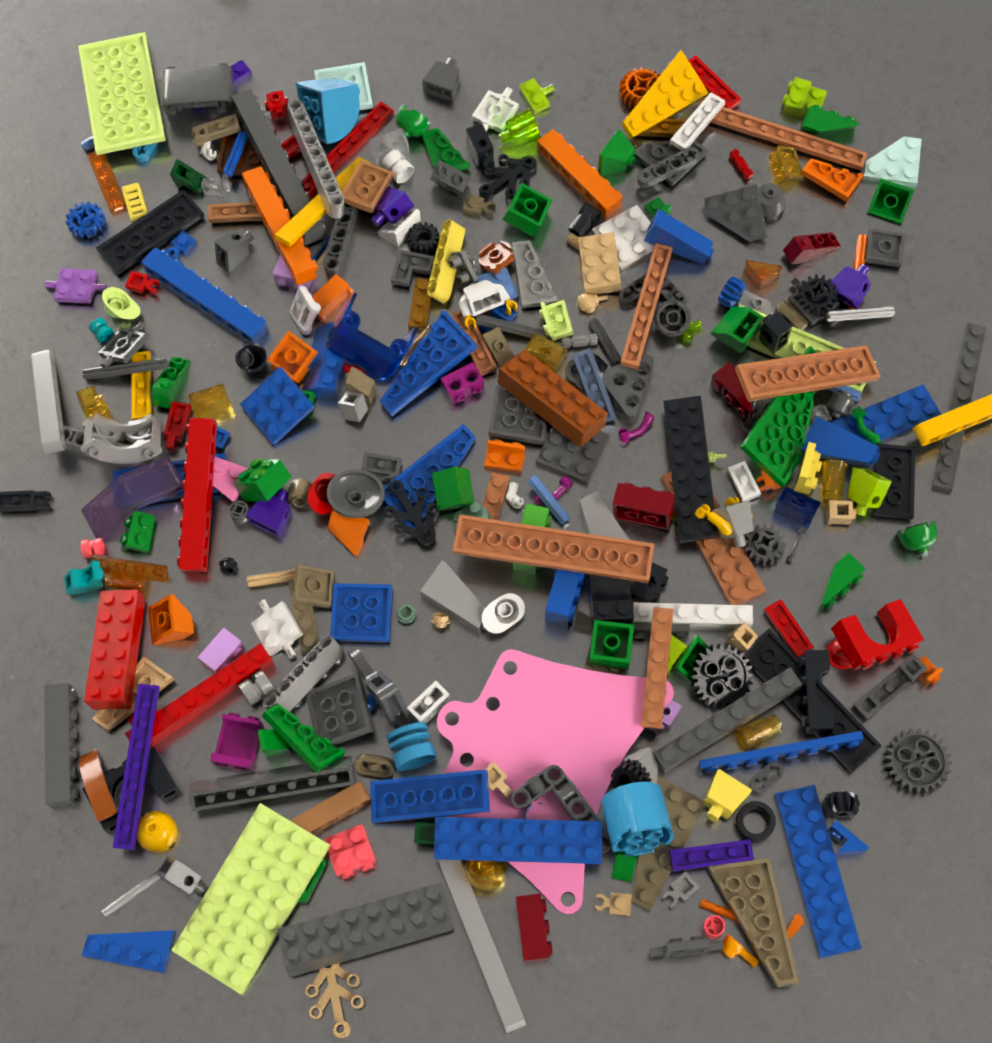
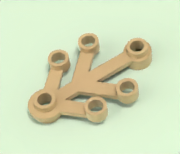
[305,963,364,1038]

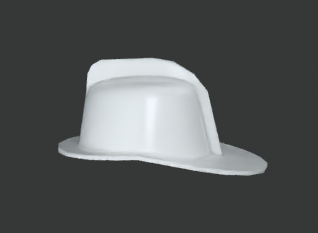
[482,593,525,633]

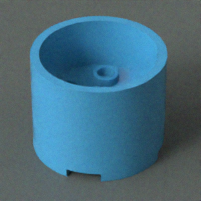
[601,782,674,856]

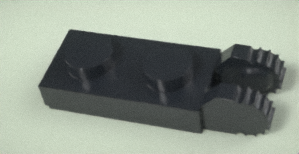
[0,490,51,512]

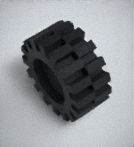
[407,222,440,256]
[611,759,651,788]

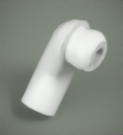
[200,141,217,161]
[506,482,524,509]

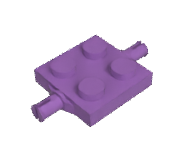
[45,268,107,304]

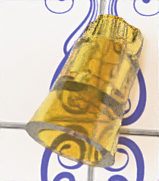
[822,460,848,504]
[734,714,782,752]

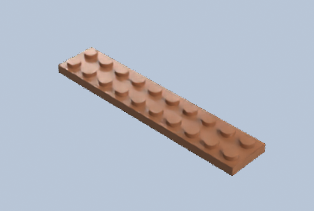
[453,514,654,583]

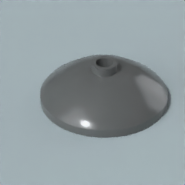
[327,469,385,518]

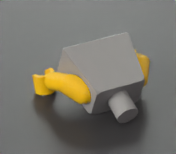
[695,497,753,548]

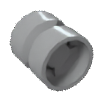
[238,669,274,706]

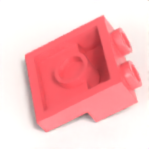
[324,824,377,879]

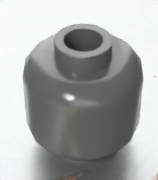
[826,390,855,419]

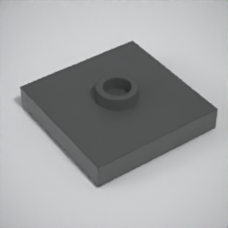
[865,228,905,268]

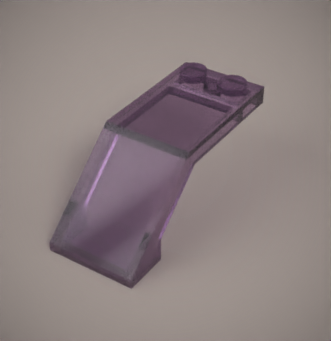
[81,456,183,540]

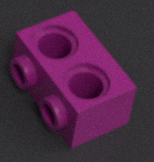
[440,362,484,404]

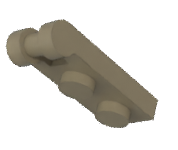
[191,114,241,147]

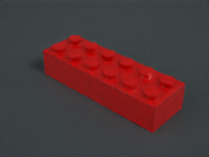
[84,590,146,710]

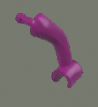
[619,411,654,443]
[534,477,573,505]

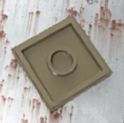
[292,564,335,609]

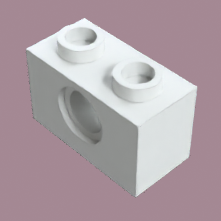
[407,681,451,724]

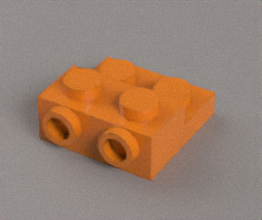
[267,330,318,384]

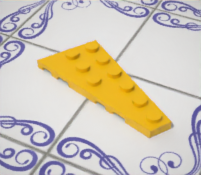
[621,50,709,139]

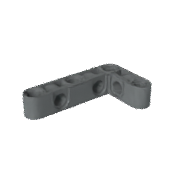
[511,765,612,853]

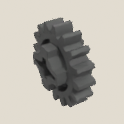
[744,523,786,566]

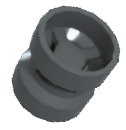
[229,500,249,525]

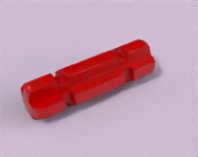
[729,149,754,180]

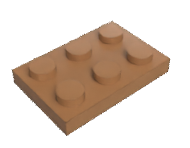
[342,160,393,213]

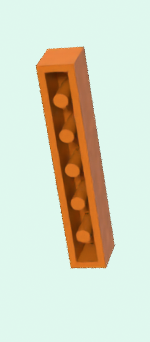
[537,129,623,219]

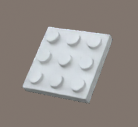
[592,205,655,272]

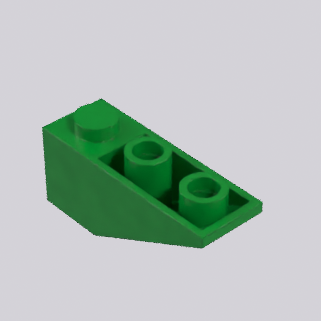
[800,105,860,134]
[152,356,190,409]
[819,552,866,612]

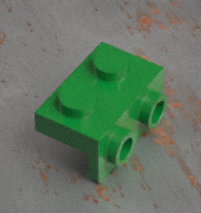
[120,510,156,553]

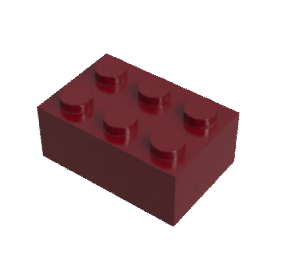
[612,482,675,530]

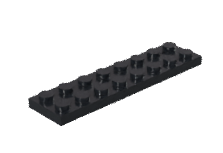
[663,395,718,543]
[742,628,882,774]

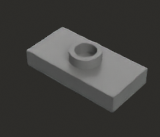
[737,290,778,315]

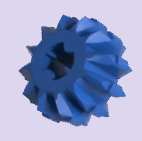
[718,276,746,308]

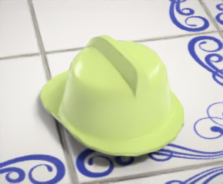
[102,287,140,319]

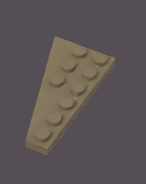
[631,775,705,912]

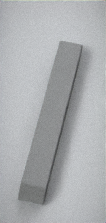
[287,99,344,218]
[437,859,527,1034]

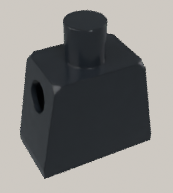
[466,123,495,169]

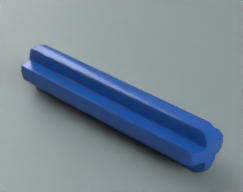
[223,131,248,177]

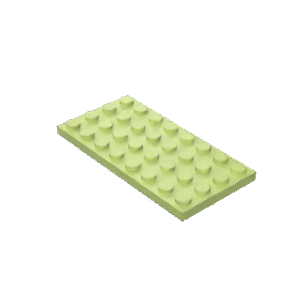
[78,32,166,155]
[171,803,331,995]

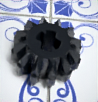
[824,791,860,818]

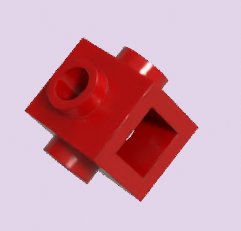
[264,90,289,120]

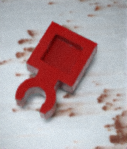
[125,271,160,294]

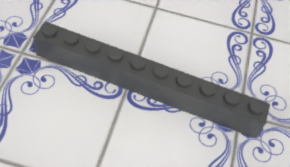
[231,89,326,245]

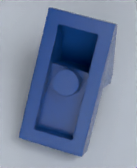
[828,820,869,856]

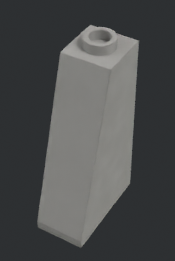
[579,491,629,540]
[420,560,486,634]

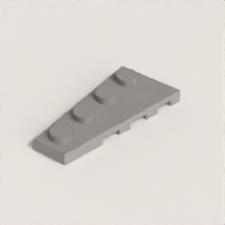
[512,240,558,308]

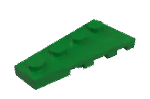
[262,704,346,773]

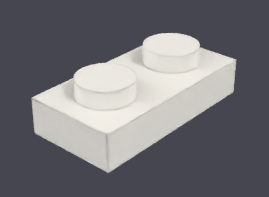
[727,461,761,501]

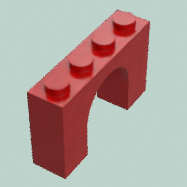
[831,599,924,670]

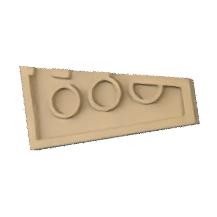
[92,657,175,732]

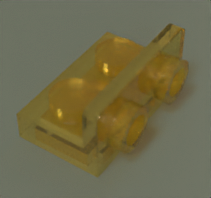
[769,146,804,185]

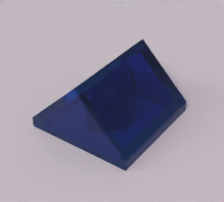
[774,487,821,528]

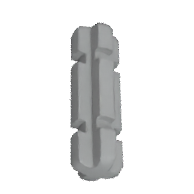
[562,334,598,349]

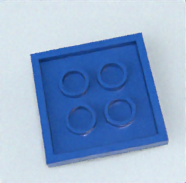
[240,367,315,445]
[330,583,393,643]

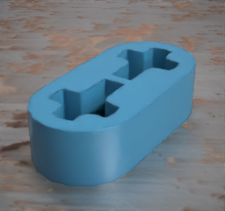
[133,143,157,162]

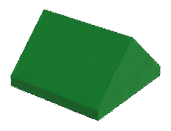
[868,178,915,224]
[432,467,474,511]
[673,635,712,689]

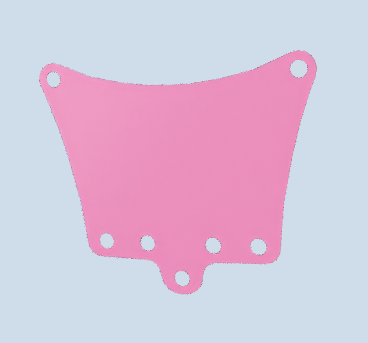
[437,649,674,914]

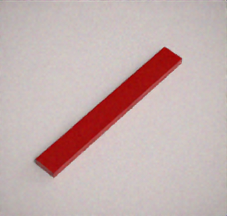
[302,101,394,198]

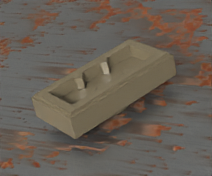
[482,327,515,368]

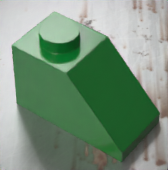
[258,730,291,759]

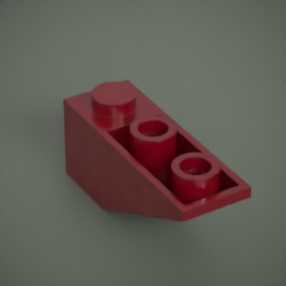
[783,232,841,264]
[711,362,753,421]

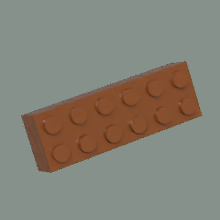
[497,349,608,447]

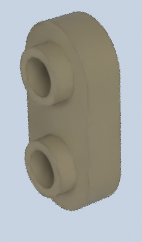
[777,300,808,330]
[354,753,396,779]

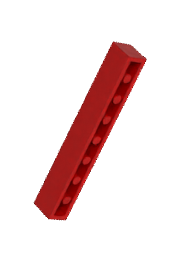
[177,418,217,573]
[124,643,275,748]

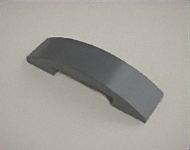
[853,654,928,719]

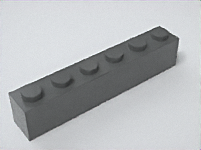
[44,683,78,807]

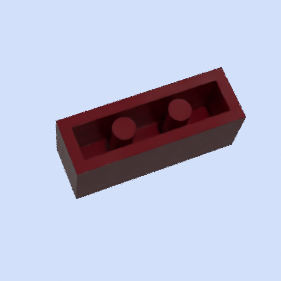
[516,893,553,963]

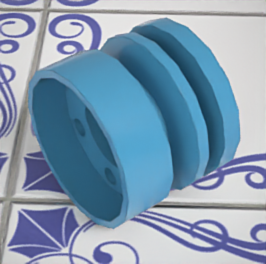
[386,722,437,771]

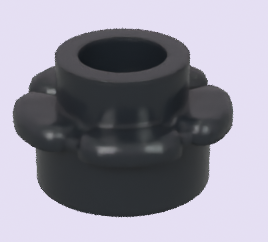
[219,557,238,574]

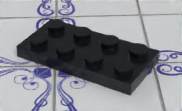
[874,443,915,520]

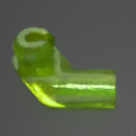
[681,320,703,343]

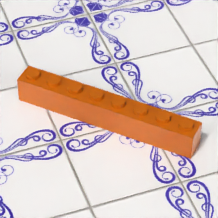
[242,166,318,285]

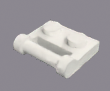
[289,286,321,335]

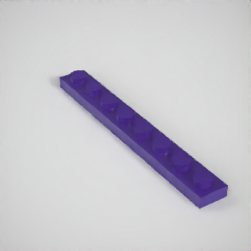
[113,684,160,850]

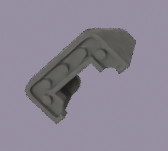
[162,63,234,115]

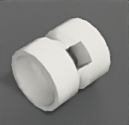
[382,150,414,183]

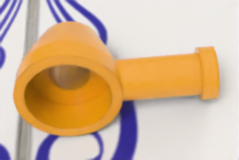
[721,934,760,968]

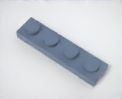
[573,349,617,423]

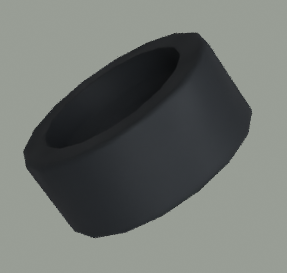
[735,801,776,842]

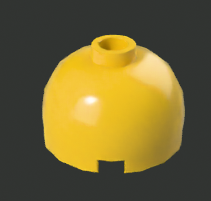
[137,811,178,853]

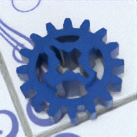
[65,201,106,238]

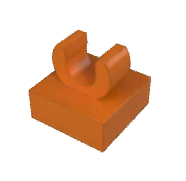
[756,470,781,492]

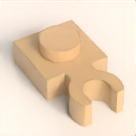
[595,892,632,917]

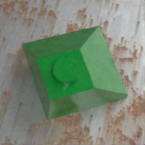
[598,129,636,176]

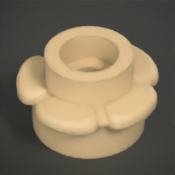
[431,612,450,628]

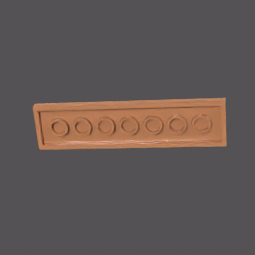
[735,345,881,402]
[661,472,767,605]

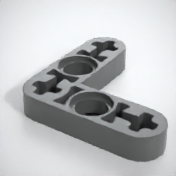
[619,272,687,307]

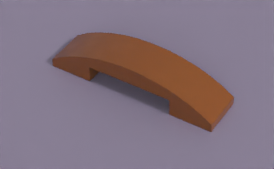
[78,749,118,822]

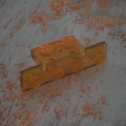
[91,555,169,593]

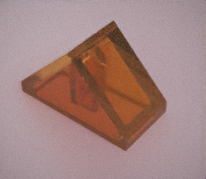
[744,260,782,290]

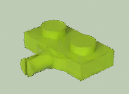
[519,78,555,114]

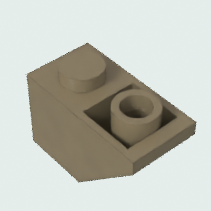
[344,367,376,405]

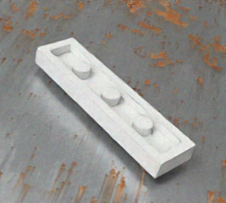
[670,93,725,151]

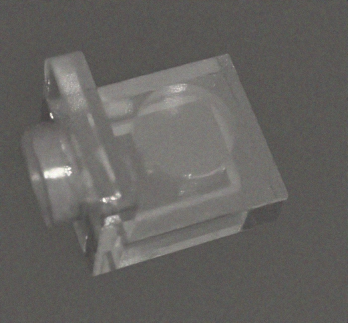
[201,174,231,198]

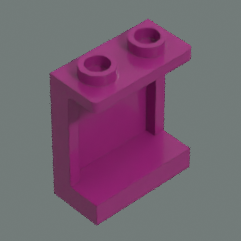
[210,712,264,772]

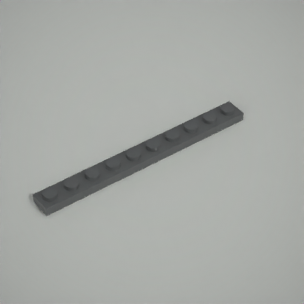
[932,322,986,493]

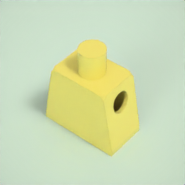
[703,769,752,822]

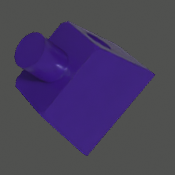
[371,186,415,226]
[827,264,871,309]
[246,489,291,538]

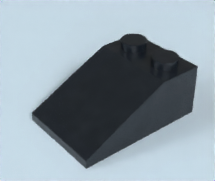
[588,574,634,628]

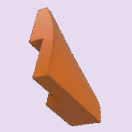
[328,510,370,557]

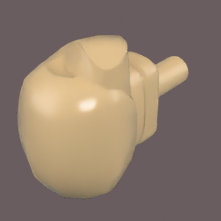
[577,293,608,314]

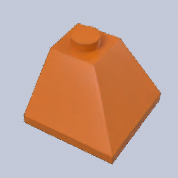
[148,594,194,645]

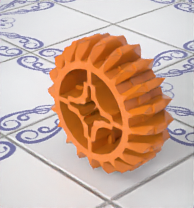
[619,67,661,108]

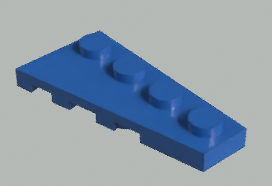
[82,930,175,973]

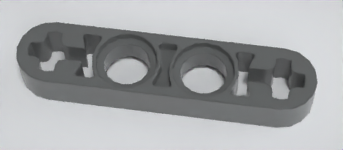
[637,148,699,188]

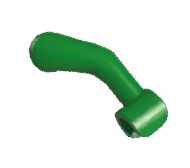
[852,406,882,444]

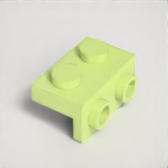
[539,300,574,341]

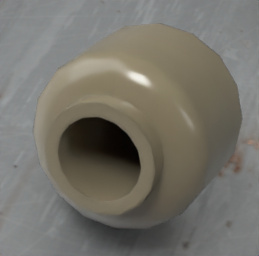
[288,478,312,507]

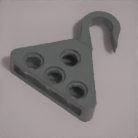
[565,355,654,424]
[348,647,414,730]

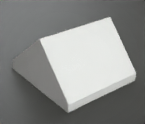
[377,209,421,248]

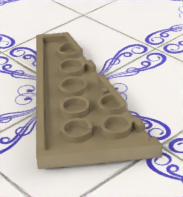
[708,858,799,987]

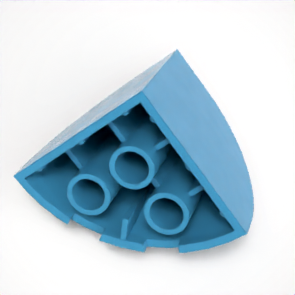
[296,79,360,144]

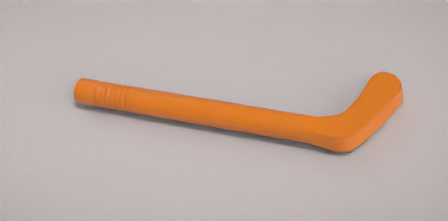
[699,899,804,939]

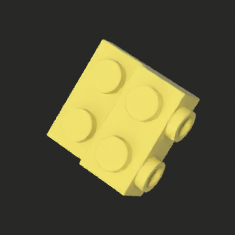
[794,442,822,495]

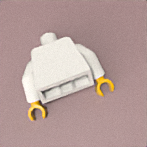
[459,280,517,331]

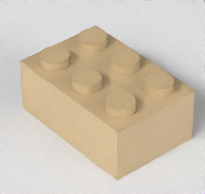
[578,232,622,294]

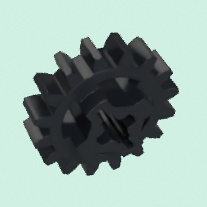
[797,274,838,315]

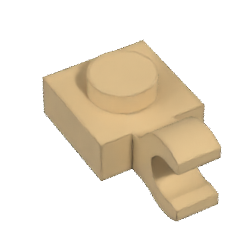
[485,762,513,798]

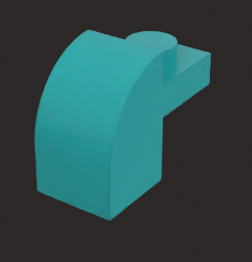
[64,561,103,595]

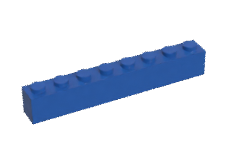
[141,247,268,344]

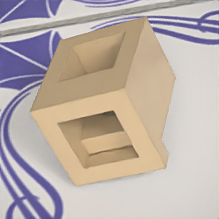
[826,500,856,525]
[725,622,758,653]

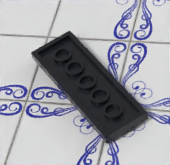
[96,190,205,275]

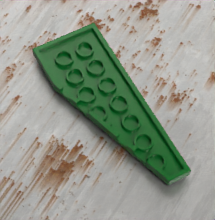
[740,346,817,487]

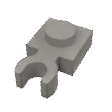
[661,871,700,909]

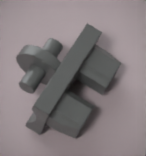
[447,250,479,284]

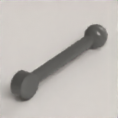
[787,527,806,563]

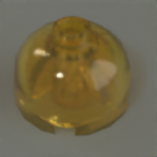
[465,860,507,892]

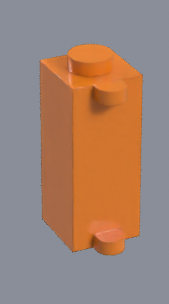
[308,274,354,322]

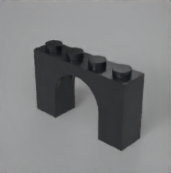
[82,747,180,834]

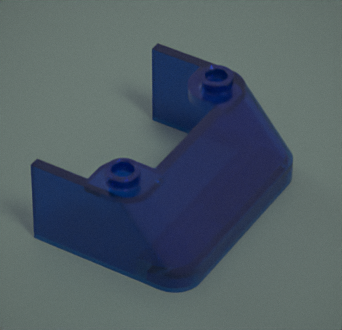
[326,292,418,380]

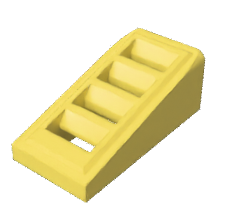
[122,183,147,223]

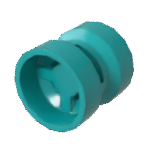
[89,318,114,343]

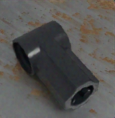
[568,203,602,237]

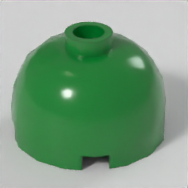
[396,105,431,138]
[897,521,938,553]

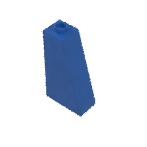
[644,209,714,265]
[801,416,880,467]

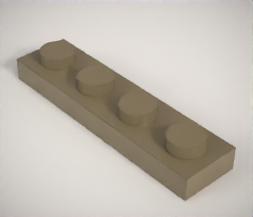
[288,580,320,656]

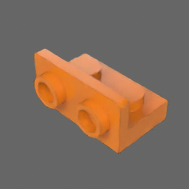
[484,439,525,474]

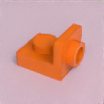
[917,655,943,687]

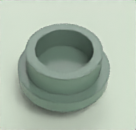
[396,604,416,624]

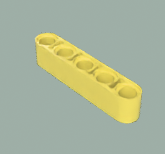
[427,219,465,304]

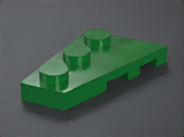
[422,127,470,171]

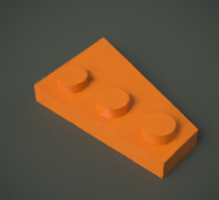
[801,158,864,201]

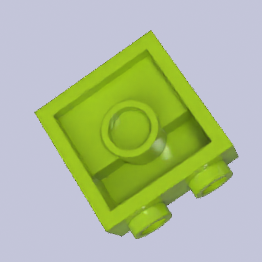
[782,77,827,118]

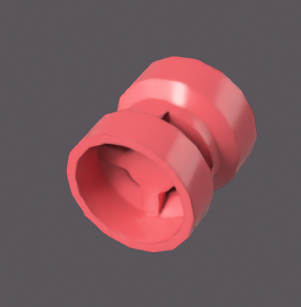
[81,538,105,559]
[702,915,725,939]

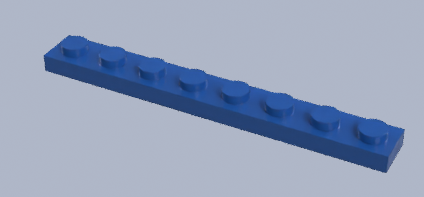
[699,731,863,774]

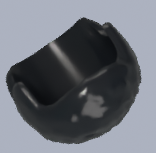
[235,343,267,373]

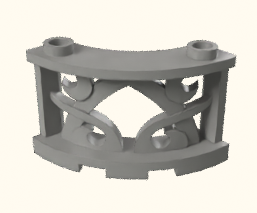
[81,412,164,464]

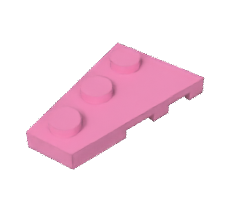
[213,457,248,503]

